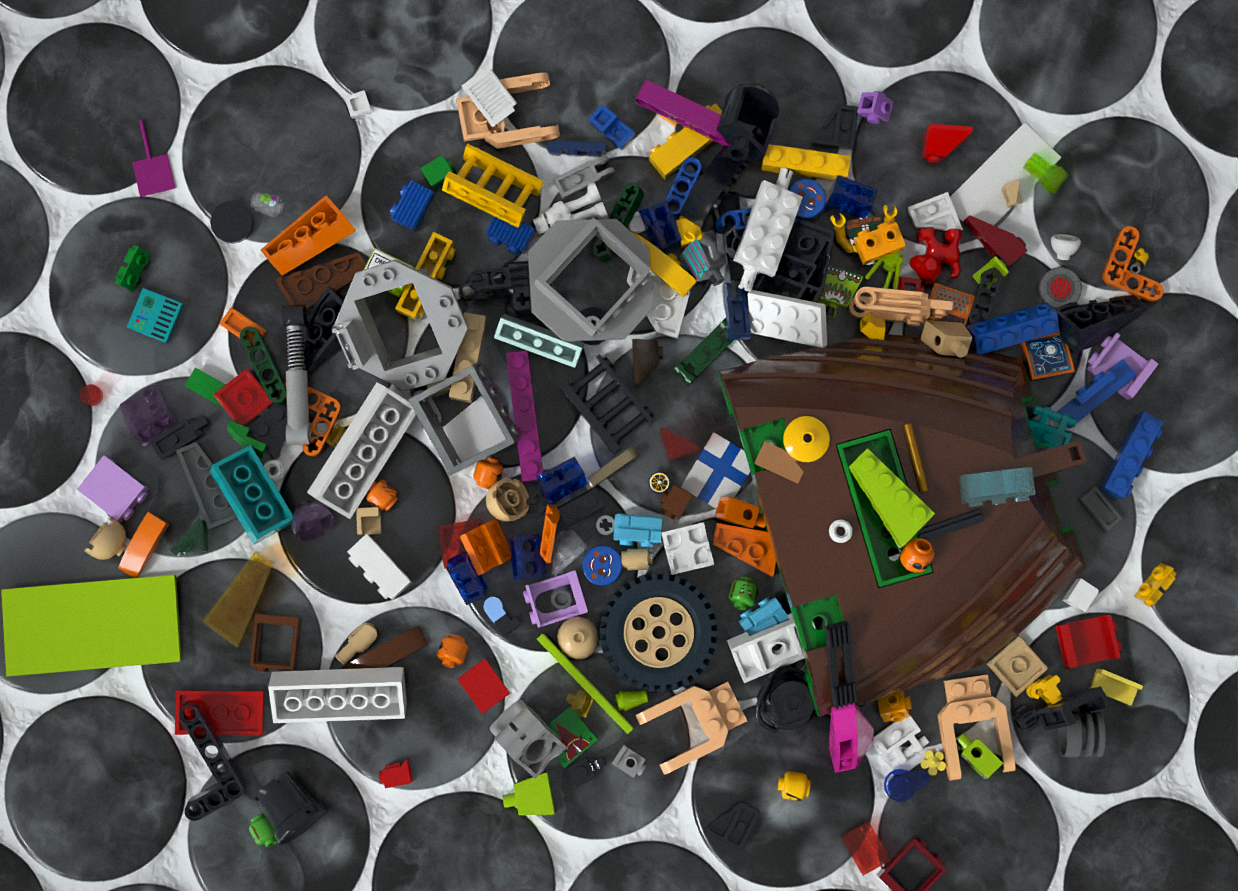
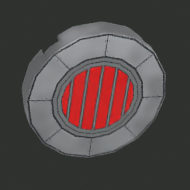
[1038,267,1082,309]

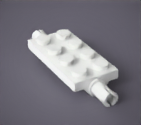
[733,168,802,292]

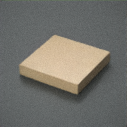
[986,635,1048,697]

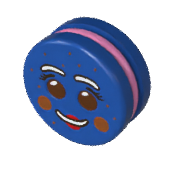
[789,179,826,221]
[582,545,622,586]

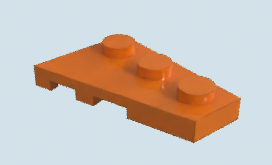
[713,523,776,577]

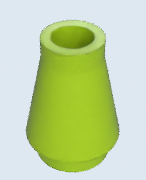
[614,690,648,712]

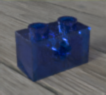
[638,200,682,249]

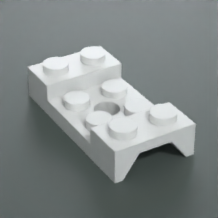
[727,613,816,683]

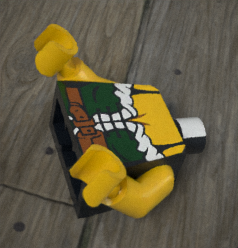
[830,205,897,267]

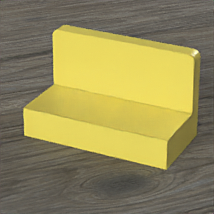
[1089,669,1143,706]

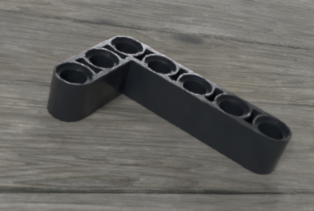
[179,700,245,821]

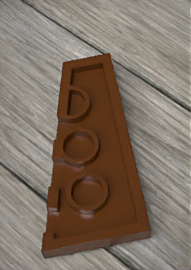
[275,252,366,310]

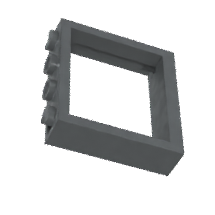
[408,361,521,476]

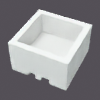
[661,522,714,575]

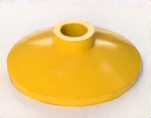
[783,416,830,462]

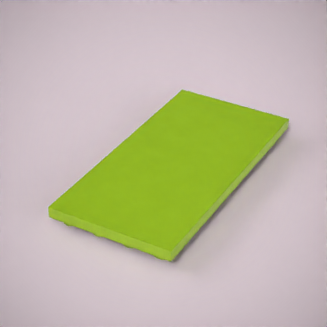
[1,575,182,677]

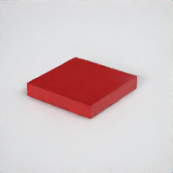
[213,368,273,426]

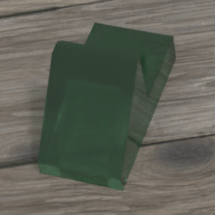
[170,518,208,557]

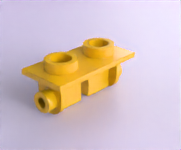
[1134,563,1177,608]

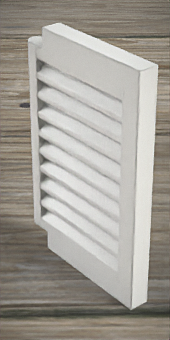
[461,69,517,127]

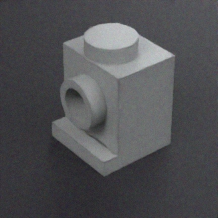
[612,744,647,778]

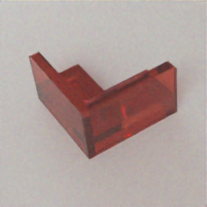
[438,519,483,570]

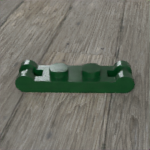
[673,318,734,385]

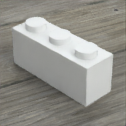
[347,534,412,600]

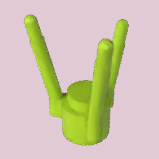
[865,252,904,290]

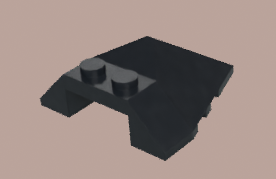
[740,218,836,303]

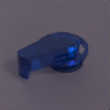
[884,769,930,802]

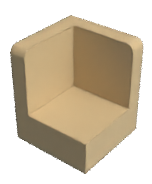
[356,507,381,535]

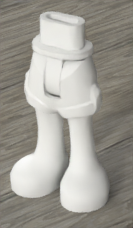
[533,182,609,235]

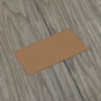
[754,441,803,484]

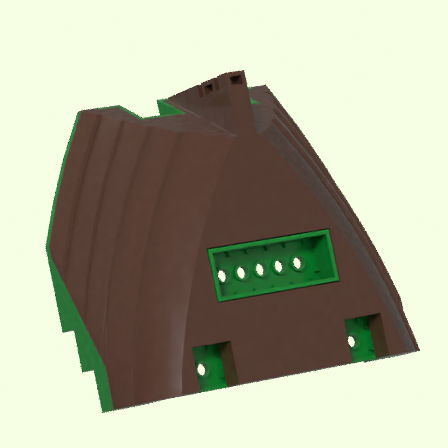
[718,334,1087,717]

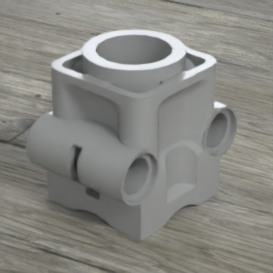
[490,700,567,778]

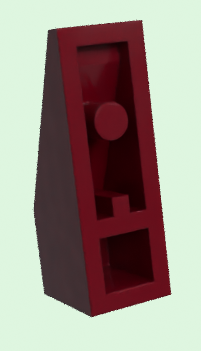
[963,215,1028,268]

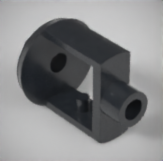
[716,83,779,162]

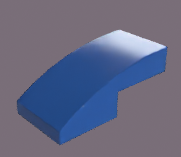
[588,104,636,150]

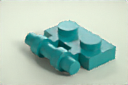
[1029,405,1077,449]

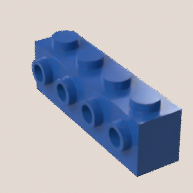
[966,302,1060,354]
[1099,412,1163,500]

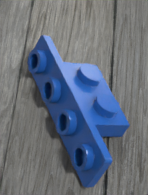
[1057,359,1136,429]

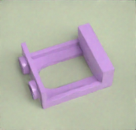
[523,570,588,627]

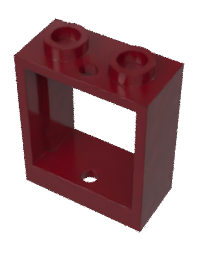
[876,837,947,891]

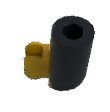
[1130,248,1149,274]

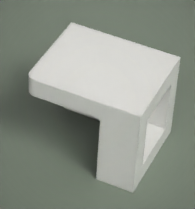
[1063,578,1099,612]

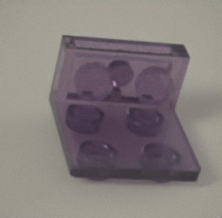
[119,384,179,447]

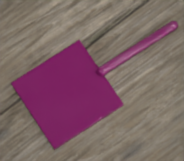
[132,120,176,197]

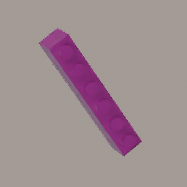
[506,350,545,483]

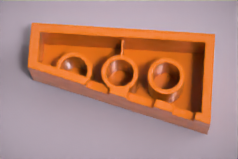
[261,195,356,275]

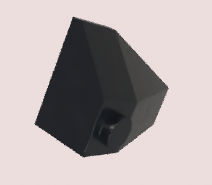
[302,286,345,376]

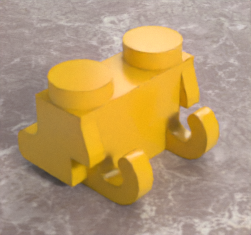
[1026,674,1062,705]

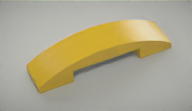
[631,231,697,298]

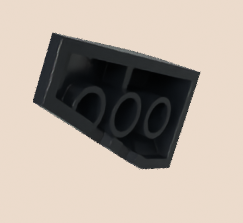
[1054,295,1148,353]

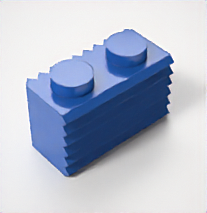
[390,180,435,232]
[486,216,536,255]

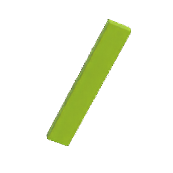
[537,634,633,734]

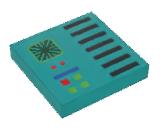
[127,288,184,344]

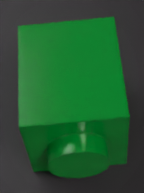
[420,155,456,191]

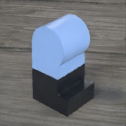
[484,597,522,637]

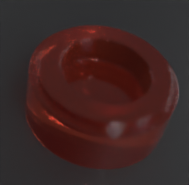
[80,384,103,406]

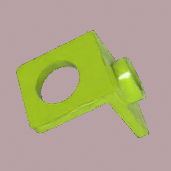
[972,256,1009,289]

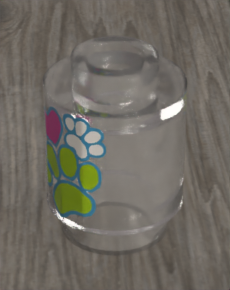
[250,191,284,218]

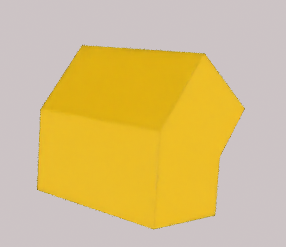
[860,312,885,340]

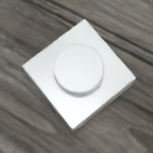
[344,90,372,119]

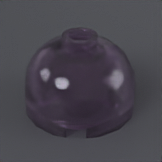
[291,500,336,541]

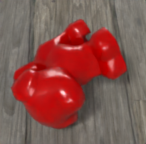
[909,228,962,285]

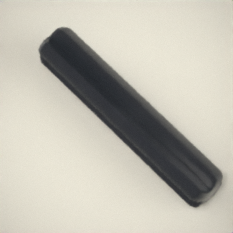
[917,509,984,541]

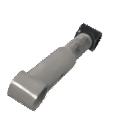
[281,304,312,445]

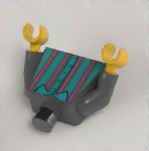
[667,225,726,286]

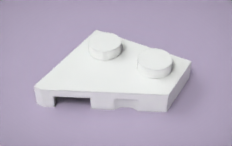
[907,192,963,231]

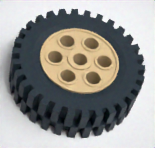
[600,573,718,692]

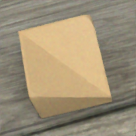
[1001,179,1023,208]

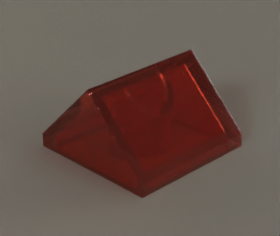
[659,427,700,464]

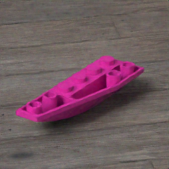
[829,703,874,773]

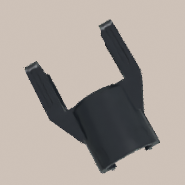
[458,261,552,317]

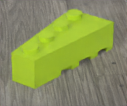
[848,448,935,548]

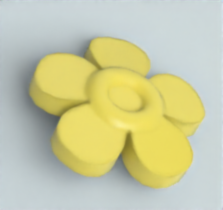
[921,750,946,775]

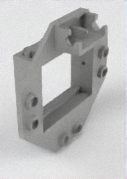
[527,217,653,342]
[332,260,468,391]

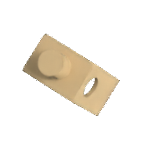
[920,320,972,358]

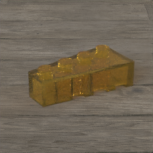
[202,550,274,648]

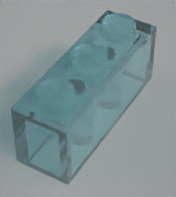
[959,467,1036,508]

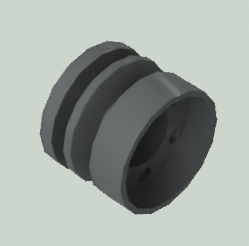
[1058,711,1106,758]

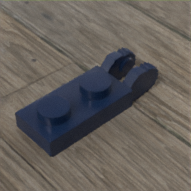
[546,141,606,158]
[723,283,751,340]

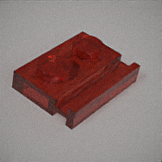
[841,821,890,876]

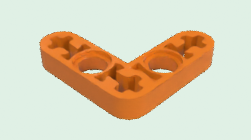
[1102,226,1164,302]
[282,382,342,457]

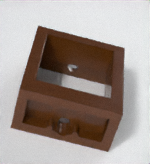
[250,614,302,672]

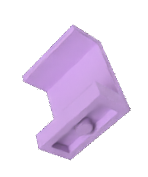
[1087,333,1158,400]
[77,455,149,522]

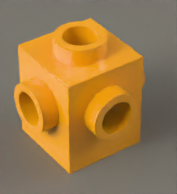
[878,691,912,722]

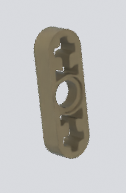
[582,446,639,490]

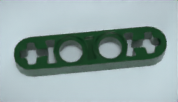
[593,183,644,261]
[240,327,287,404]

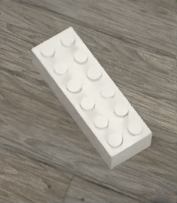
[307,382,416,519]
[268,667,407,723]

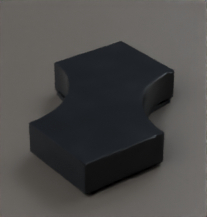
[716,224,743,263]

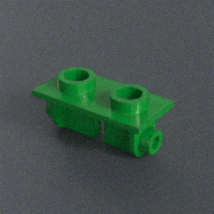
[114,245,151,292]

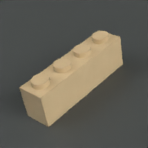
[449,312,487,403]

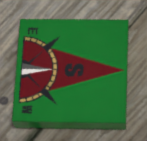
[548,706,598,768]

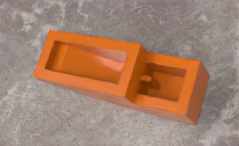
[118,512,170,578]

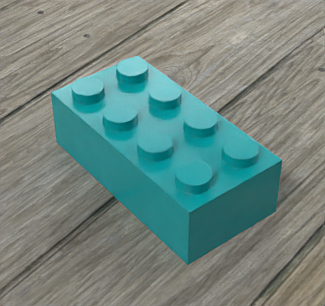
[210,445,295,545]

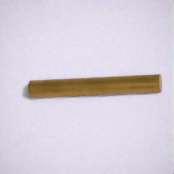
[903,423,929,493]

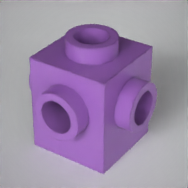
[857,91,894,124]

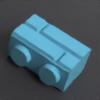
[613,514,662,547]
[738,596,789,636]

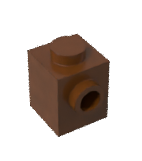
[659,485,693,520]

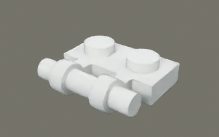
[873,716,929,768]

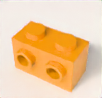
[854,221,906,265]

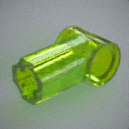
[1023,153,1068,193]

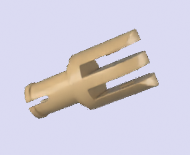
[335,623,377,666]

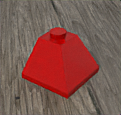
[922,123,973,163]

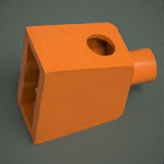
[714,497,766,528]

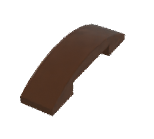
[341,626,428,669]

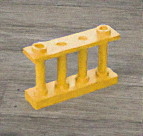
[442,144,544,228]

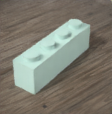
[494,313,585,368]

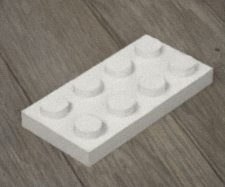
[748,290,827,348]

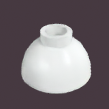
[1051,234,1081,260]

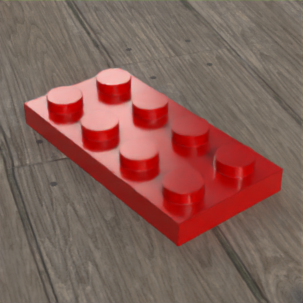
[175,690,264,735]

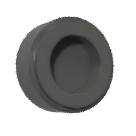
[551,586,573,609]

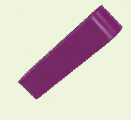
[635,80,729,146]

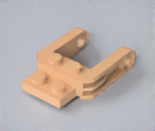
[456,73,560,149]
[848,287,953,326]
[937,674,1015,781]
[635,681,747,775]

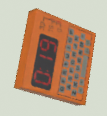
[920,283,975,326]

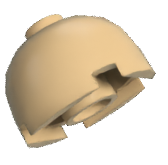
[486,477,529,522]
[84,516,126,560]
[557,616,600,660]

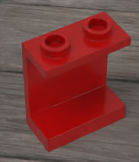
[1055,615,1122,669]

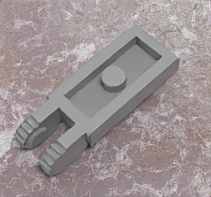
[553,155,615,199]

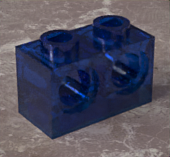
[826,175,878,218]
[536,456,588,504]
[509,534,546,581]
[446,551,488,605]

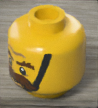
[778,771,811,801]

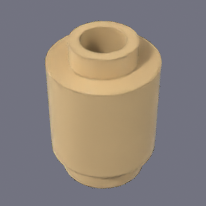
[621,548,652,570]

